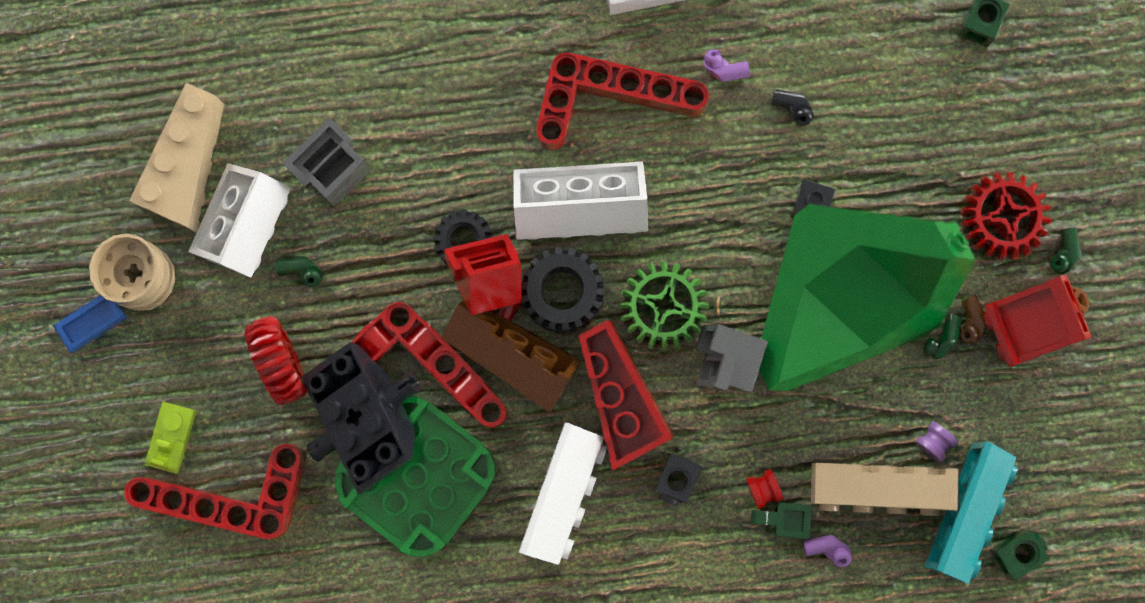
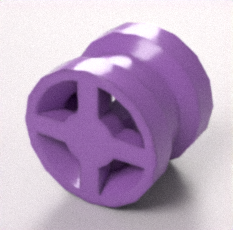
[915,421,959,463]

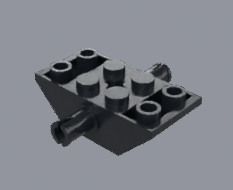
[301,342,421,494]

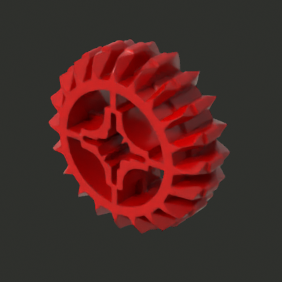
[960,172,1052,261]
[244,316,307,405]

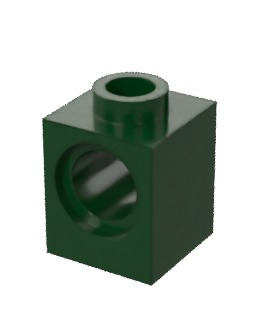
[958,0,1010,47]
[990,529,1050,581]

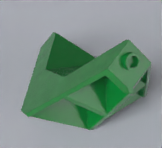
[759,204,976,391]

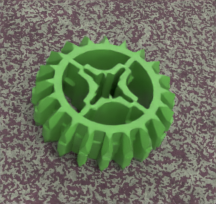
[619,261,709,351]

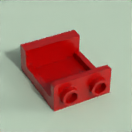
[984,274,1092,367]

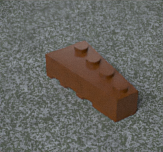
[442,300,582,412]

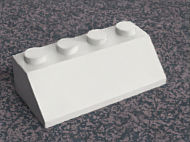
[513,162,648,240]
[519,422,608,565]

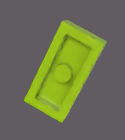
[145,401,197,474]

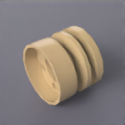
[89,234,175,312]

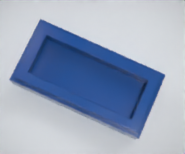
[53,295,128,353]

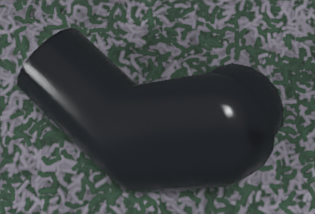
[771,89,814,126]

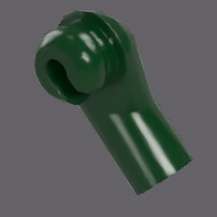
[1050,227,1081,274]
[276,256,323,287]
[923,314,962,359]

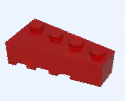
[579,320,674,470]

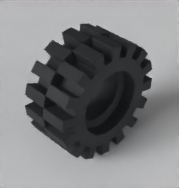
[433,209,493,266]

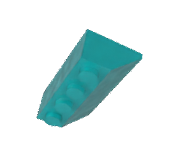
[924,441,1017,584]

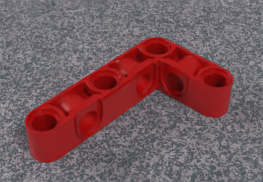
[351,302,508,428]

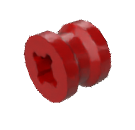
[746,469,783,510]

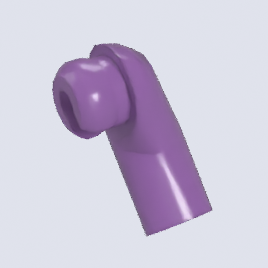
[703,49,750,82]
[803,535,852,567]

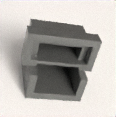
[282,117,371,206]
[695,324,768,393]

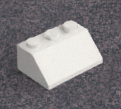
[188,163,291,278]

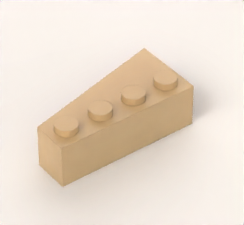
[129,83,224,233]
[811,463,958,516]

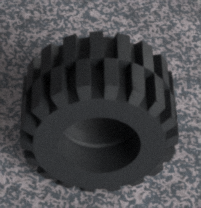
[521,247,604,334]

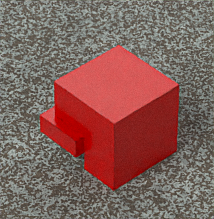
[444,234,522,315]

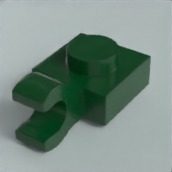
[751,502,812,539]

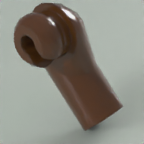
[960,295,987,344]

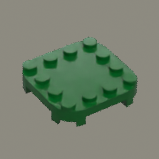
[335,396,496,557]

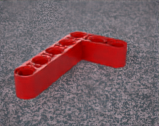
[537,53,709,150]
[124,444,306,539]

